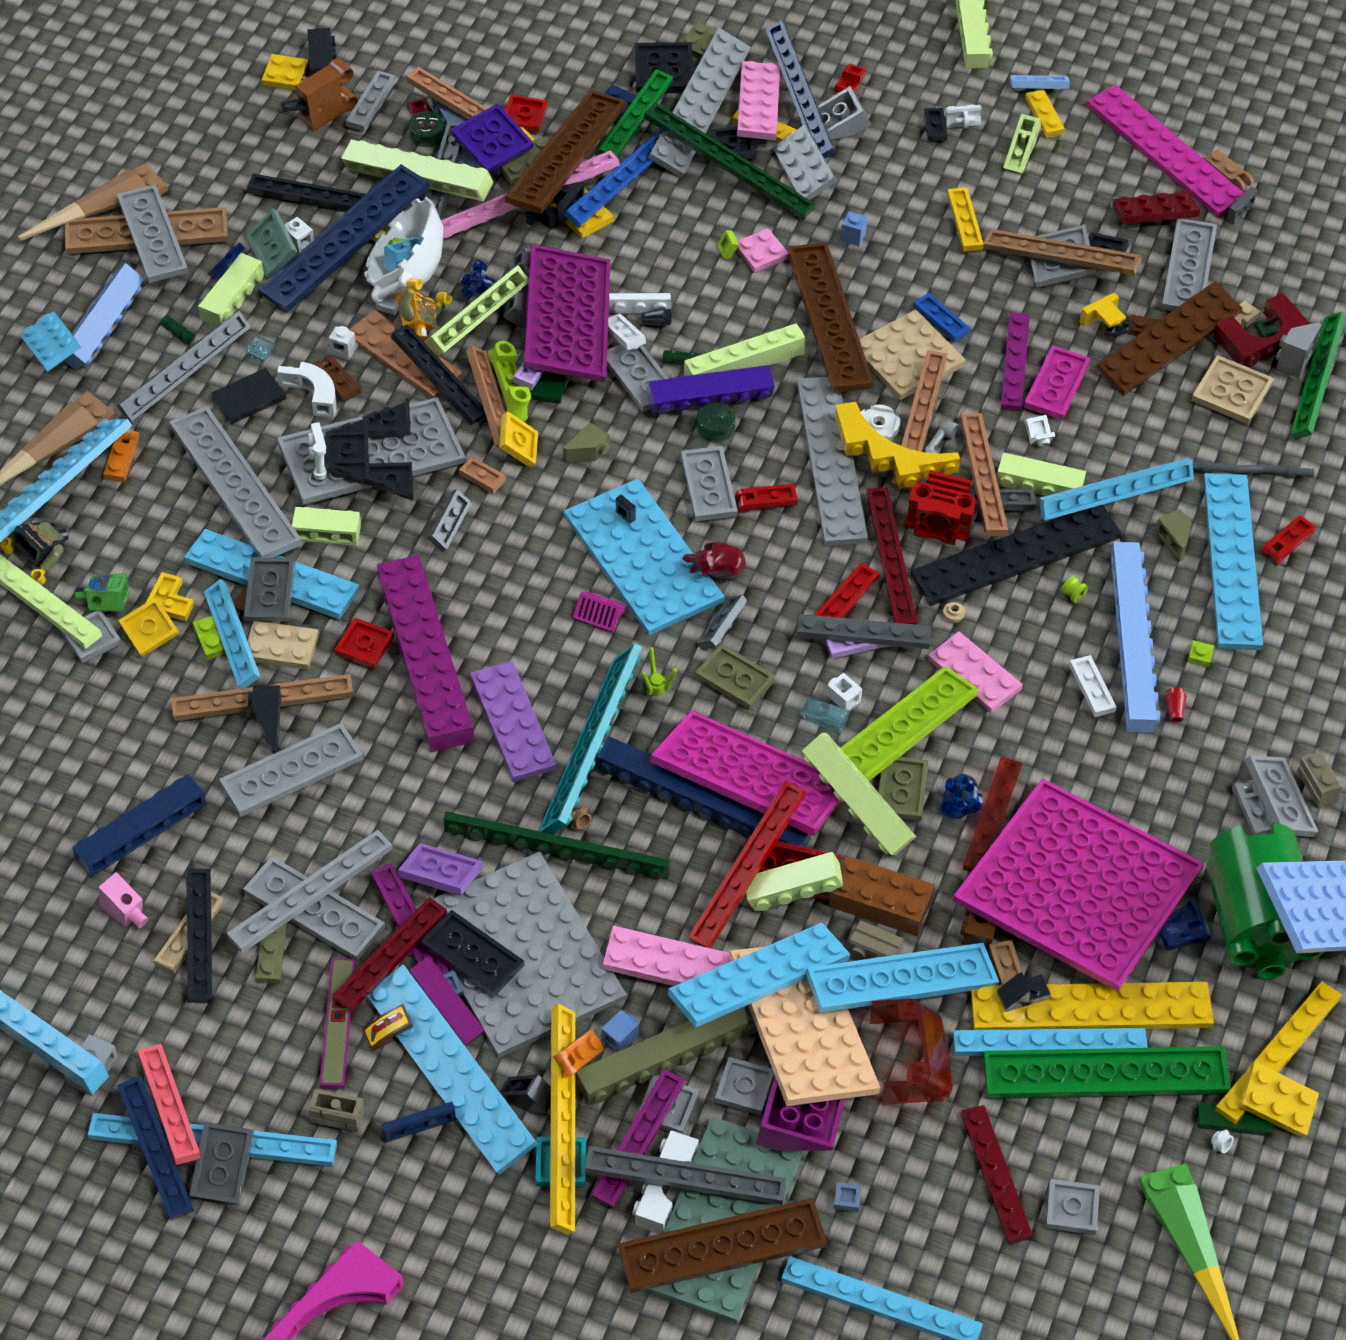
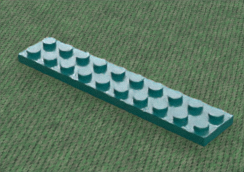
[538,643,642,834]

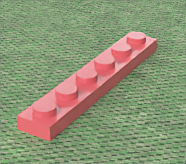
[138,1044,200,1165]

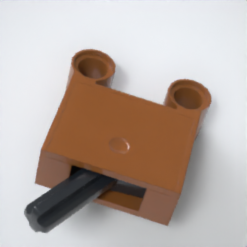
[280,58,358,132]

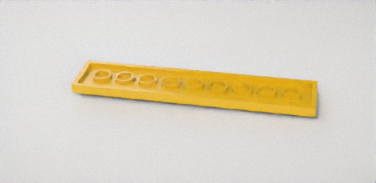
[970,982,1214,1030]

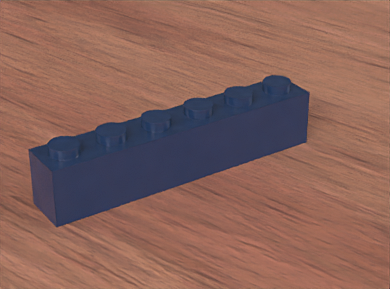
[72,774,206,878]

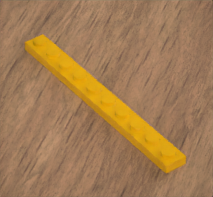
[550,1004,575,1235]

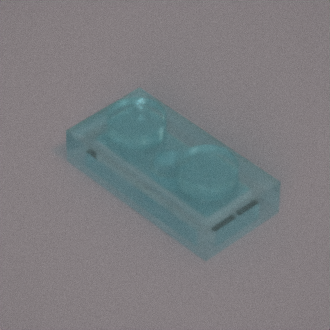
[800,697,850,733]

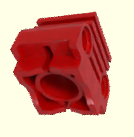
[905,471,975,546]

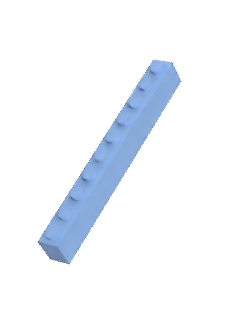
[1111,542,1160,733]

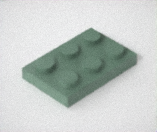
[246,209,298,278]

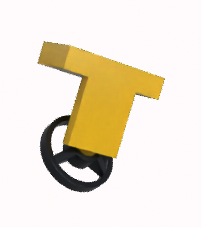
[1079,292,1133,337]

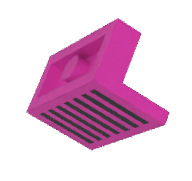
[573,591,627,632]

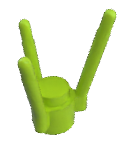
[641,647,677,697]

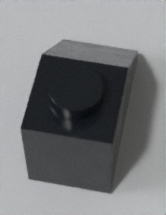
[500,1074,551,1113]

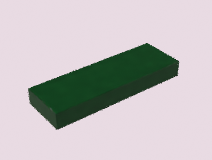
[1197,1102,1273,1137]

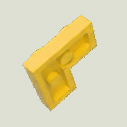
[146,572,195,621]

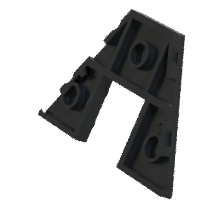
[325,398,413,500]

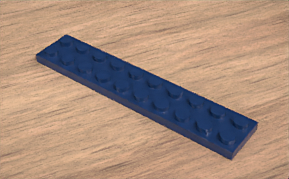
[258,164,430,312]

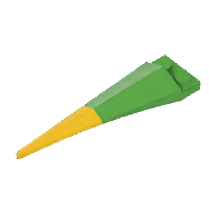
[1138,1163,1239,1340]

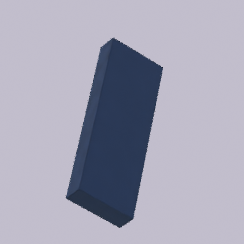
[382,1101,456,1143]

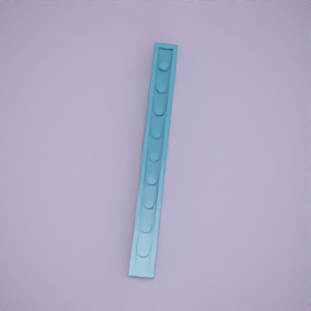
[88,1113,337,1167]

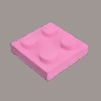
[736,228,789,273]

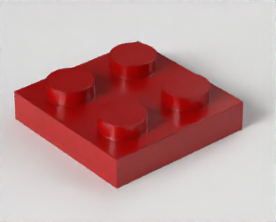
[505,94,548,133]
[334,617,395,670]

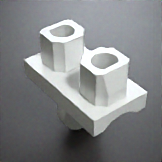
[946,104,982,129]

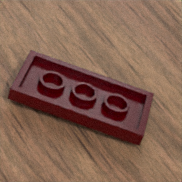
[1112,191,1200,224]

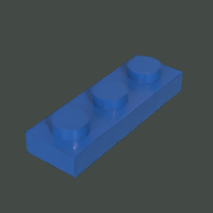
[913,293,970,343]

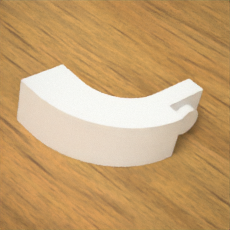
[277,362,336,417]

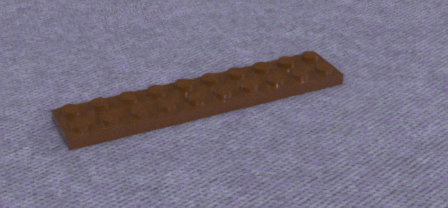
[505,90,626,214]
[787,242,874,393]

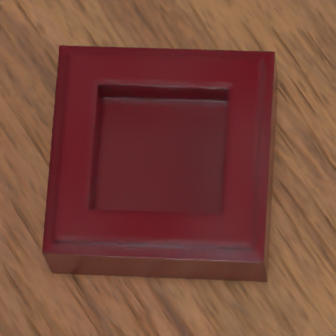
[407,98,432,120]

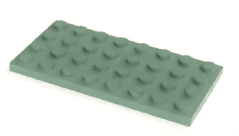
[643,1116,804,1324]

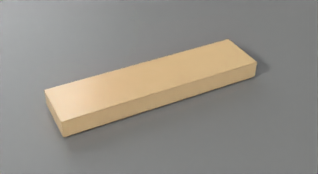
[154,892,225,974]

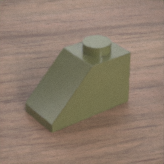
[563,423,610,463]
[1156,509,1192,561]

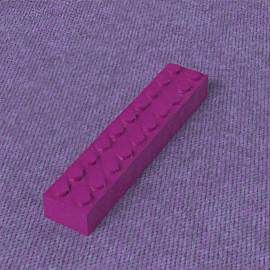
[376,555,474,753]

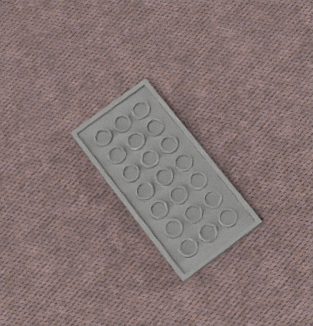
[277,397,465,505]

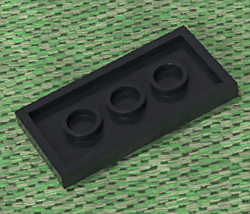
[420,909,525,998]

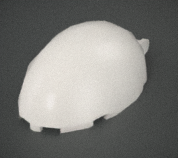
[364,196,444,303]

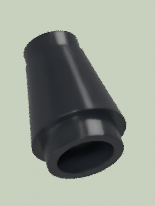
[641,307,672,327]

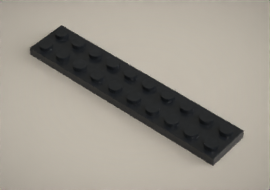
[911,505,1122,607]

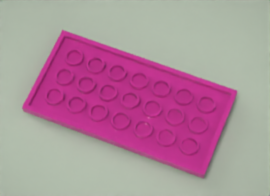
[650,710,841,836]

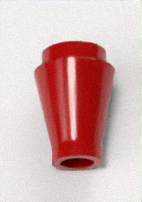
[1164,688,1187,723]

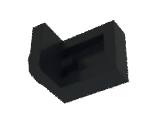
[526,206,558,230]

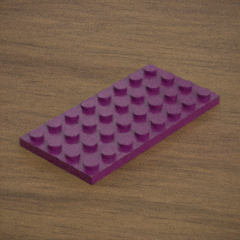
[523,244,611,382]

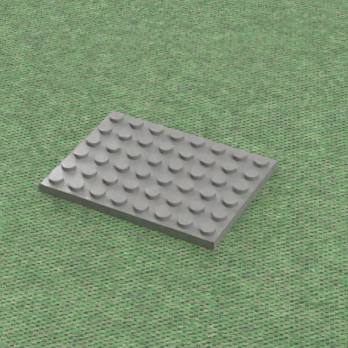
[415,852,627,1058]

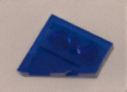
[208,242,245,279]
[1159,897,1212,951]

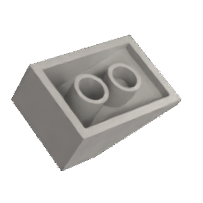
[817,87,872,140]

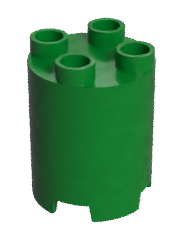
[1205,822,1324,980]

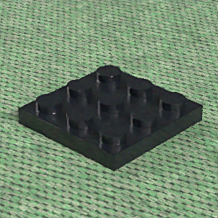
[634,42,693,92]

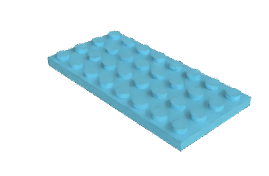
[564,479,725,636]

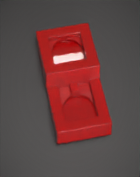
[834,63,867,93]

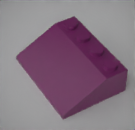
[756,1076,845,1151]

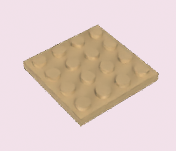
[859,310,966,400]

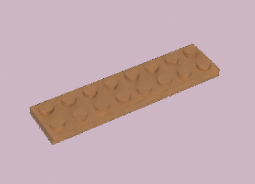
[65,207,228,254]

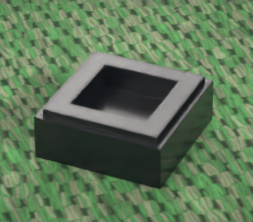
[615,494,636,524]

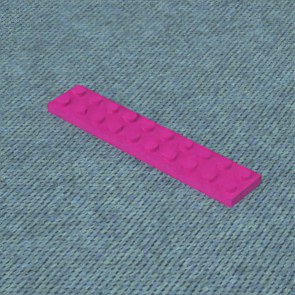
[1086,85,1244,218]

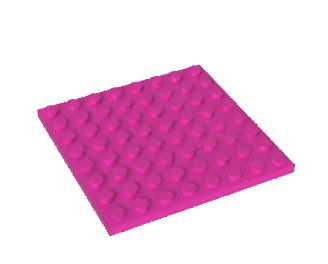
[952,778,1204,992]

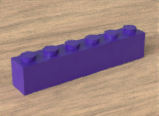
[646,365,775,414]

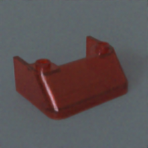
[869,999,953,1105]

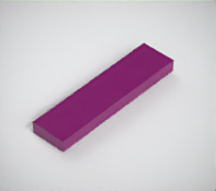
[409,956,485,1046]

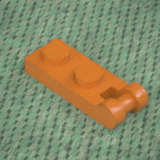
[103,431,139,482]
[553,1029,605,1078]

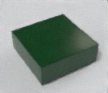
[1255,318,1279,337]

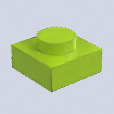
[717,230,739,259]
[1188,640,1214,668]

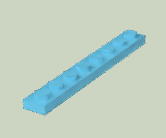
[1039,458,1194,520]
[953,1028,1148,1056]
[781,1256,983,1340]

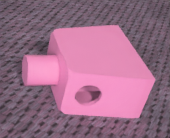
[99,872,149,928]

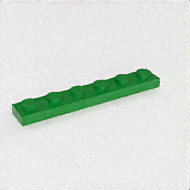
[599,69,673,158]

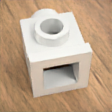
[329,326,358,360]
[827,673,862,714]

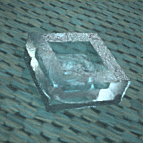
[246,336,275,362]

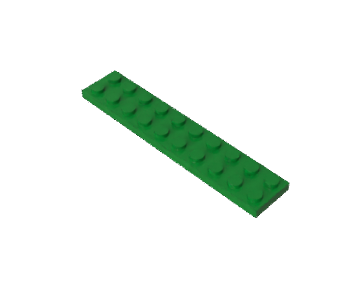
[983,1046,1231,1098]

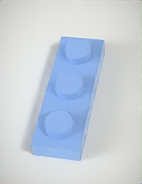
[1010,75,1070,91]

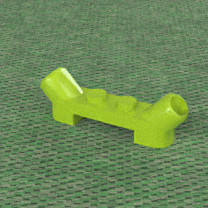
[487,341,531,422]

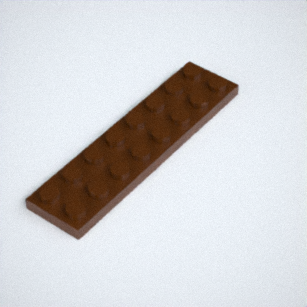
[1096,281,1243,396]
[618,1198,827,1293]

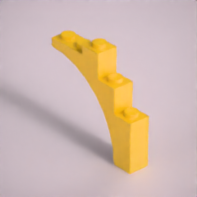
[835,402,960,489]

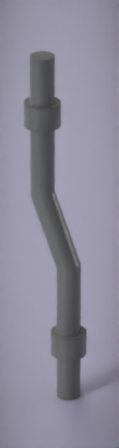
[1193,460,1314,478]

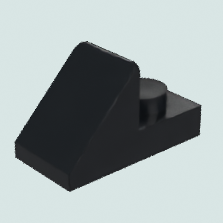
[554,181,584,222]
[997,972,1051,1012]

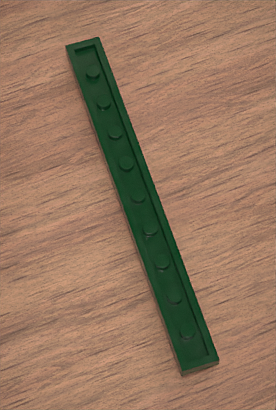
[644,102,816,221]
[443,811,670,880]

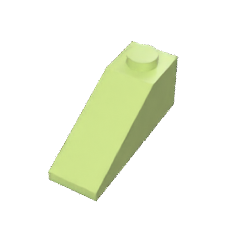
[1003,114,1041,174]

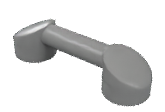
[924,421,958,453]

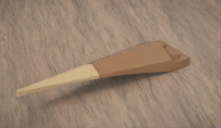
[18,163,168,241]
[0,391,117,486]

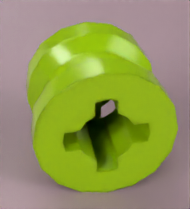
[1061,576,1088,603]

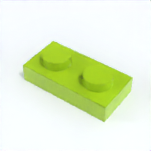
[193,616,226,660]

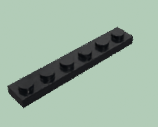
[247,173,366,211]
[391,324,486,425]
[186,868,212,1003]

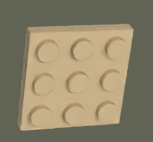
[1191,355,1274,425]

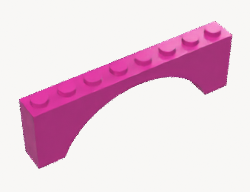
[259,1241,404,1340]

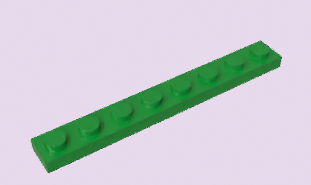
[1290,311,1346,439]

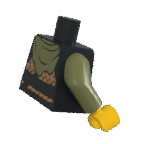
[0,521,69,586]

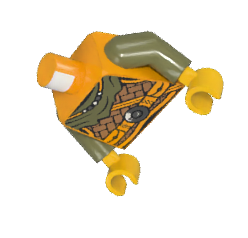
[396,277,452,341]

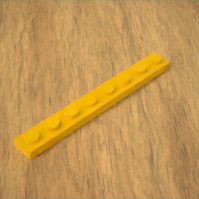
[1215,981,1342,1124]

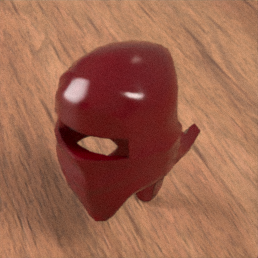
[682,542,746,579]

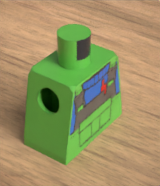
[75,573,130,611]

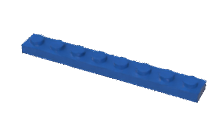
[564,132,660,228]

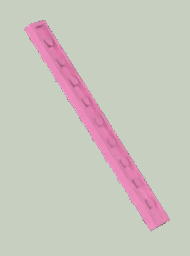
[441,151,620,238]

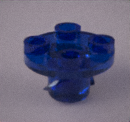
[460,259,496,299]
[941,774,984,819]

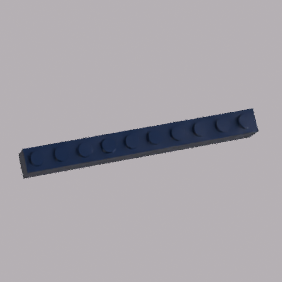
[596,736,811,847]

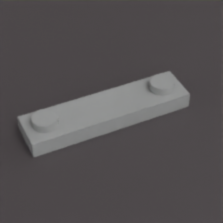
[346,71,396,131]

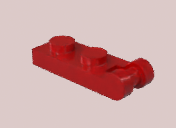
[735,484,798,513]
[1261,515,1316,565]

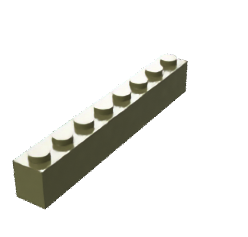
[576,1005,758,1105]

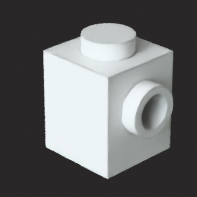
[285,217,314,253]

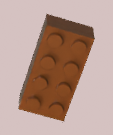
[829,856,935,936]

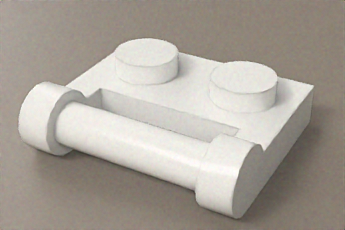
[308,423,327,480]

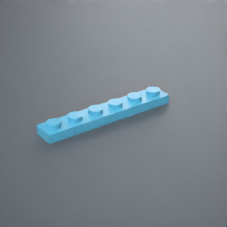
[204,579,260,689]

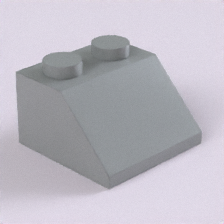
[1275,323,1322,378]

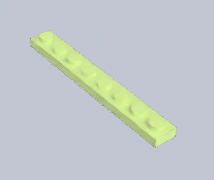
[0,555,102,649]

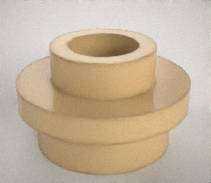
[943,602,965,623]

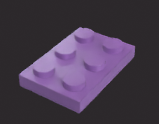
[398,843,483,896]

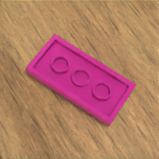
[1024,345,1091,420]

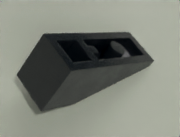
[248,685,281,754]

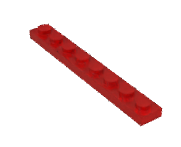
[688,781,807,949]

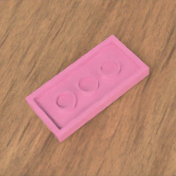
[928,632,1023,713]

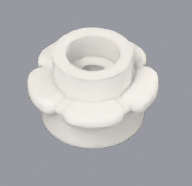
[1211,1130,1234,1153]

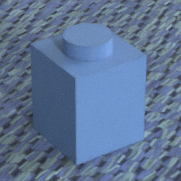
[841,211,868,247]
[601,1010,639,1052]

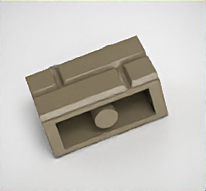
[1297,752,1343,807]
[848,920,904,960]
[308,1089,364,1132]

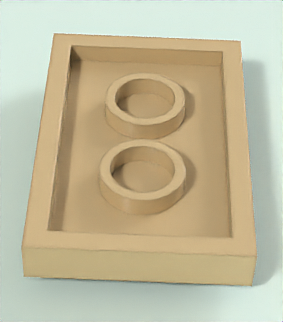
[247,621,319,670]

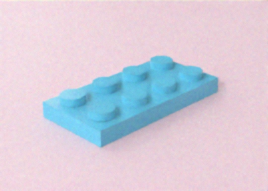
[20,311,81,371]

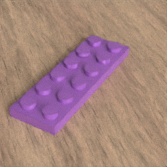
[470,661,556,782]

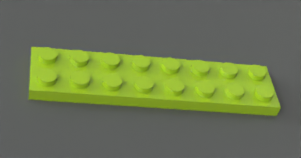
[840,666,979,781]

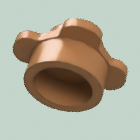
[571,805,592,831]

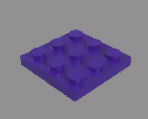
[450,103,534,173]

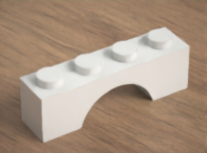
[632,1130,699,1234]

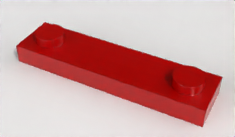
[815,563,879,618]

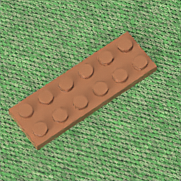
[349,310,463,399]

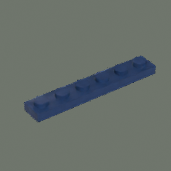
[117,1075,194,1221]

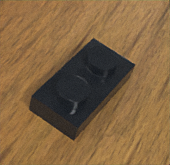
[923,108,947,141]

